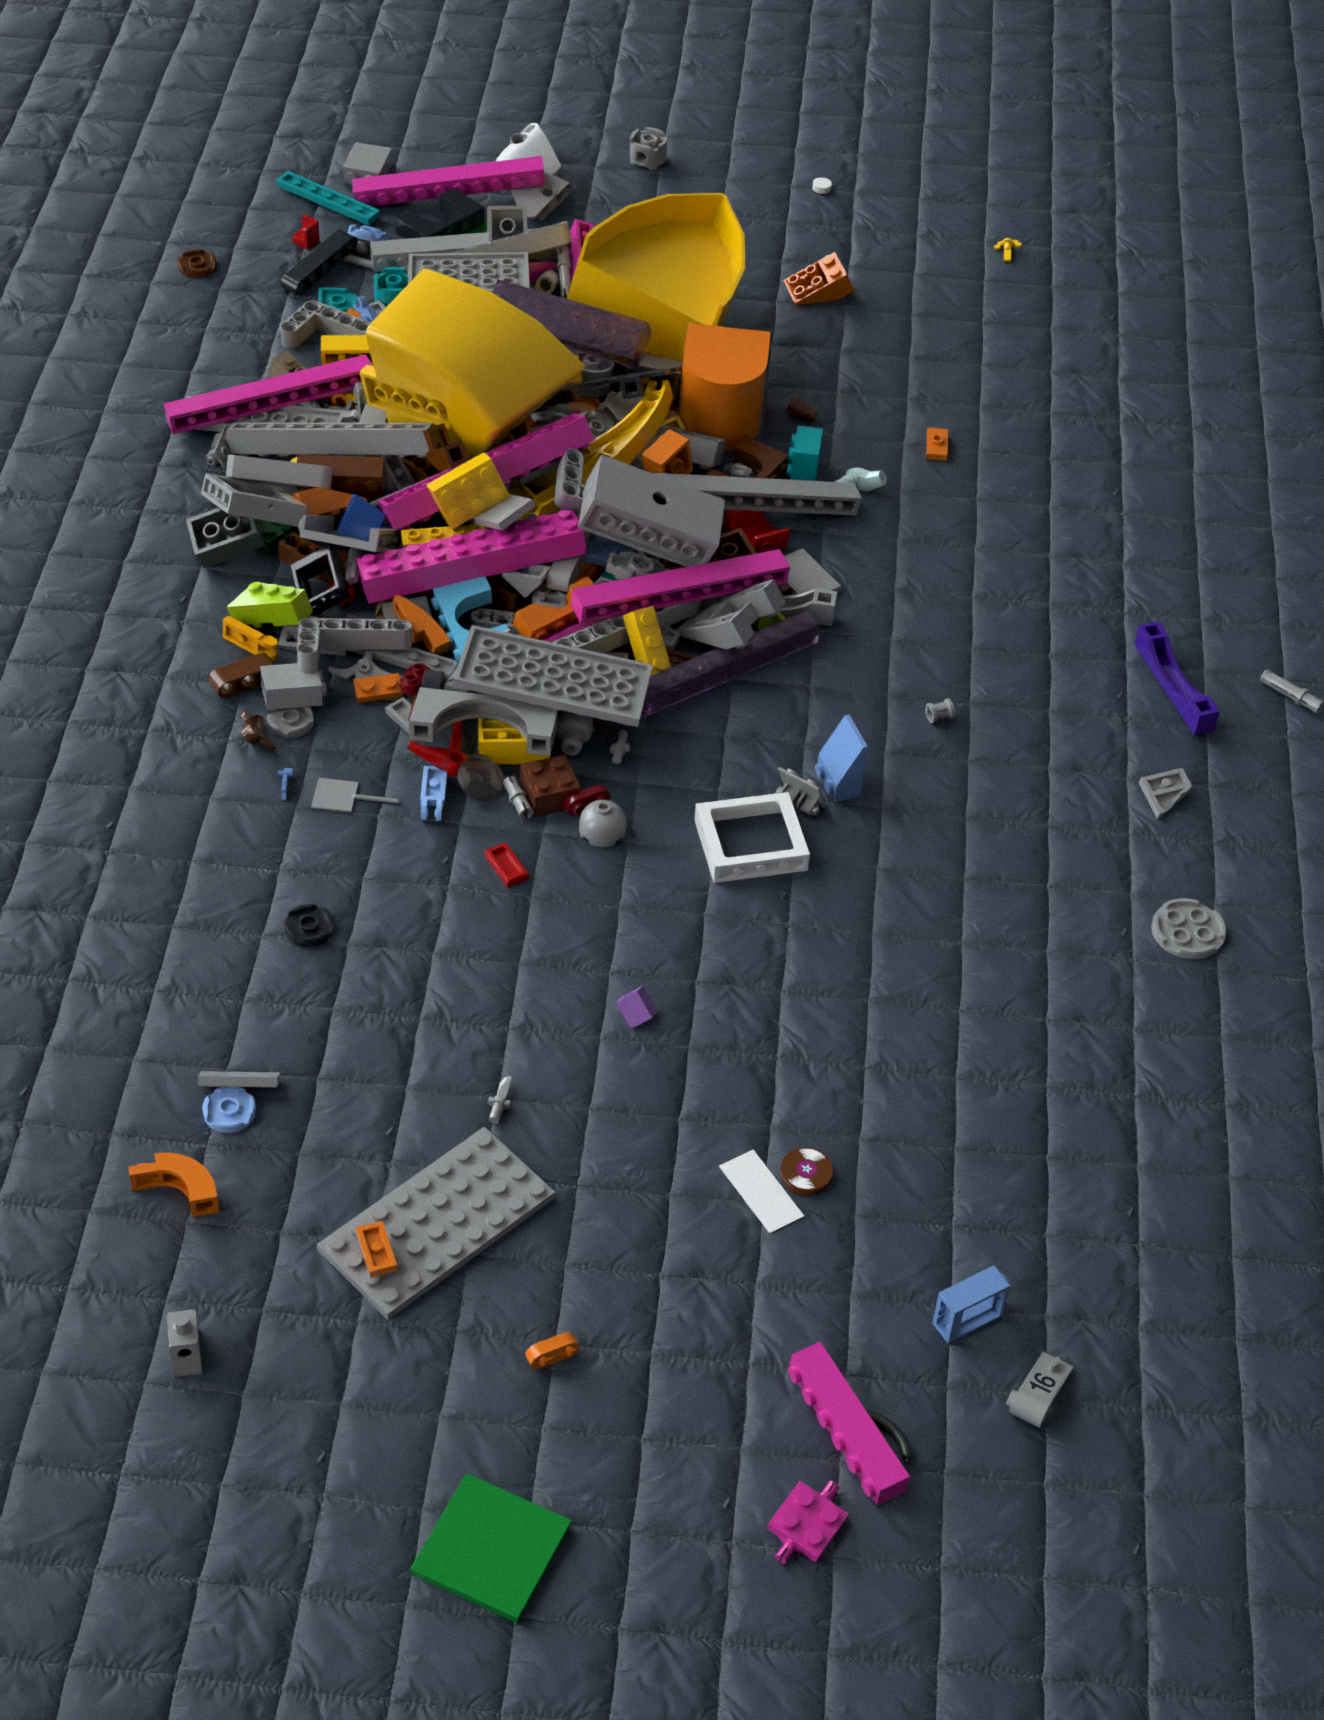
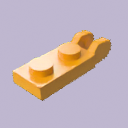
[223,616,278,660]

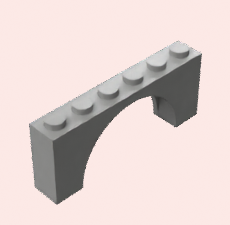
[409,687,559,756]

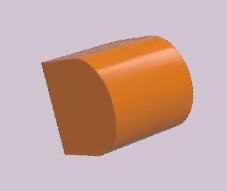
[678,323,771,451]

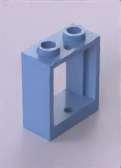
[932,1265,1010,1344]

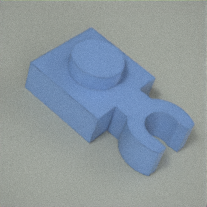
[353,296,378,322]

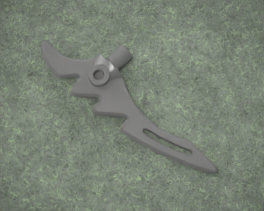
[328,651,402,679]

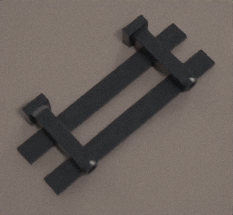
[533,366,682,413]

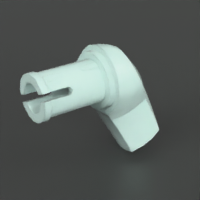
[834,467,887,491]

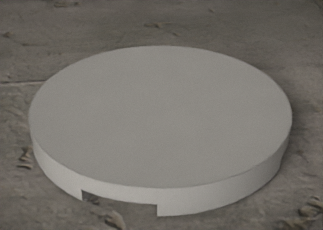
[1151,898,1226,959]

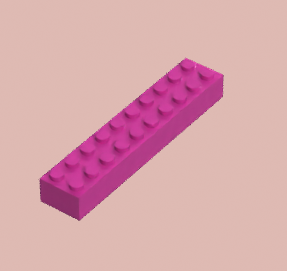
[378,413,595,531]
[356,510,587,603]

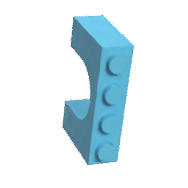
[431,576,511,663]

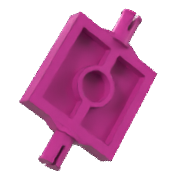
[766,1481,849,1564]

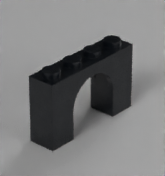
[395,188,485,239]

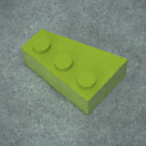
[227,582,313,628]

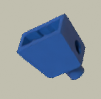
[336,494,393,542]

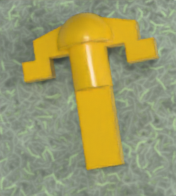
[994,238,1021,262]

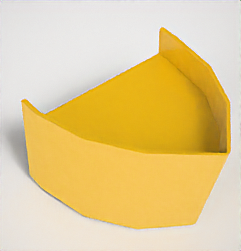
[563,193,745,377]
[359,268,585,459]

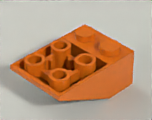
[783,252,855,305]
[290,487,366,516]

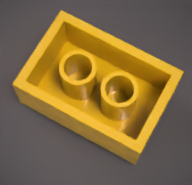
[427,452,510,529]

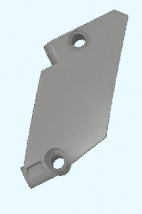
[496,123,571,221]

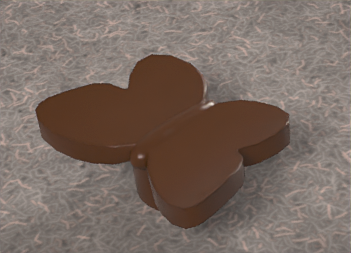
[241,710,277,751]

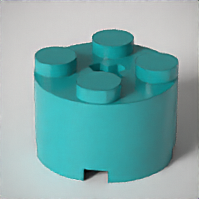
[374,267,408,307]

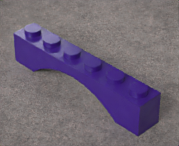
[1134,621,1220,735]

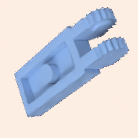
[420,766,448,821]

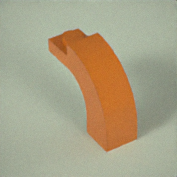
[128,1153,219,1217]

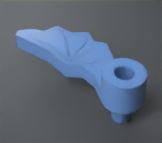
[278,768,293,801]

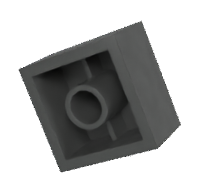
[638,354,683,410]

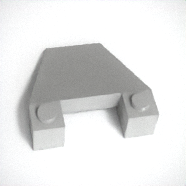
[675,579,786,650]

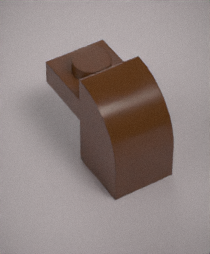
[423,423,468,470]

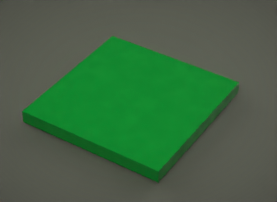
[410,1473,572,1623]

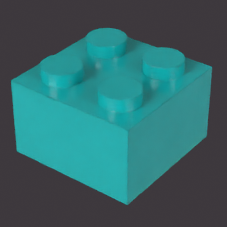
[787,426,823,481]

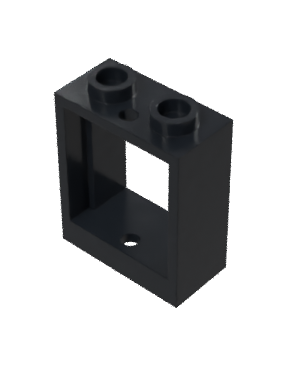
[291,545,350,616]

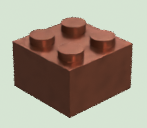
[520,755,580,817]

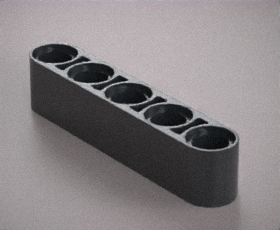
[281,229,358,296]

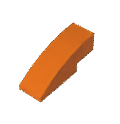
[392,595,451,655]

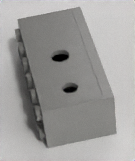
[578,455,725,567]

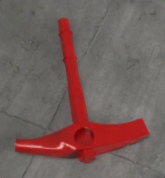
[407,720,499,780]

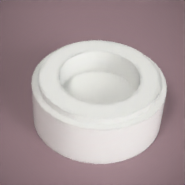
[812,178,832,194]

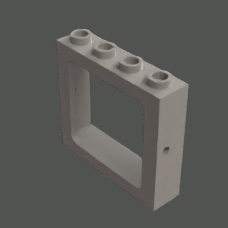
[201,473,308,527]

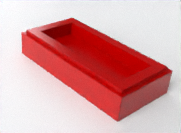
[484,842,529,888]

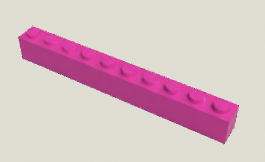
[353,156,546,206]
[163,355,372,434]
[571,549,790,624]

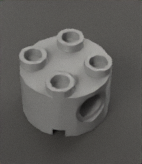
[629,127,668,170]

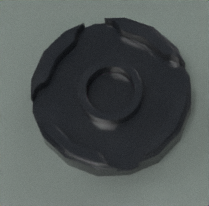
[284,904,334,947]

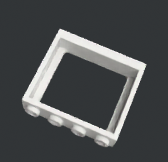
[694,792,810,883]

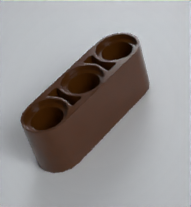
[208,653,275,698]

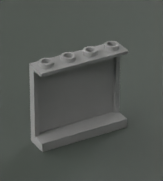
[298,515,402,552]

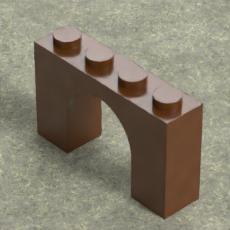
[706,436,789,479]

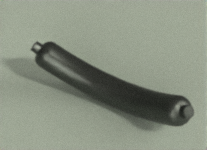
[866,1410,913,1463]

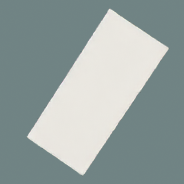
[719,1150,804,1233]

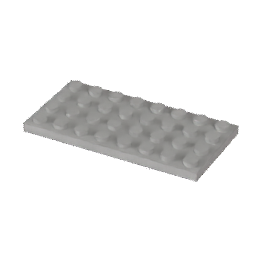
[453,625,653,727]
[317,1127,555,1320]

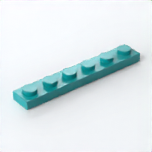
[276,171,380,226]

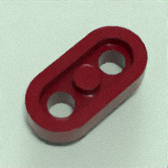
[400,663,431,695]
[563,785,611,816]

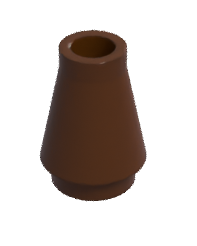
[786,397,818,422]

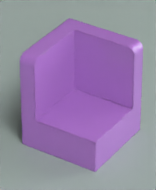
[616,985,658,1028]

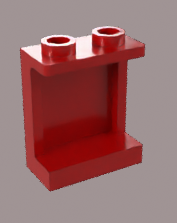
[722,510,791,553]

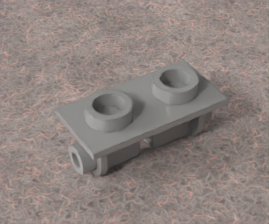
[206,425,231,468]

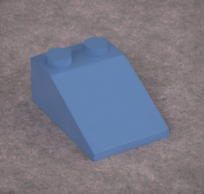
[815,715,868,802]

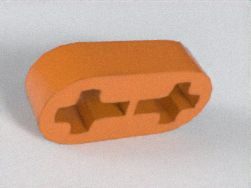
[525,1332,580,1369]

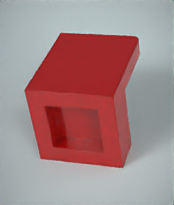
[292,215,320,249]

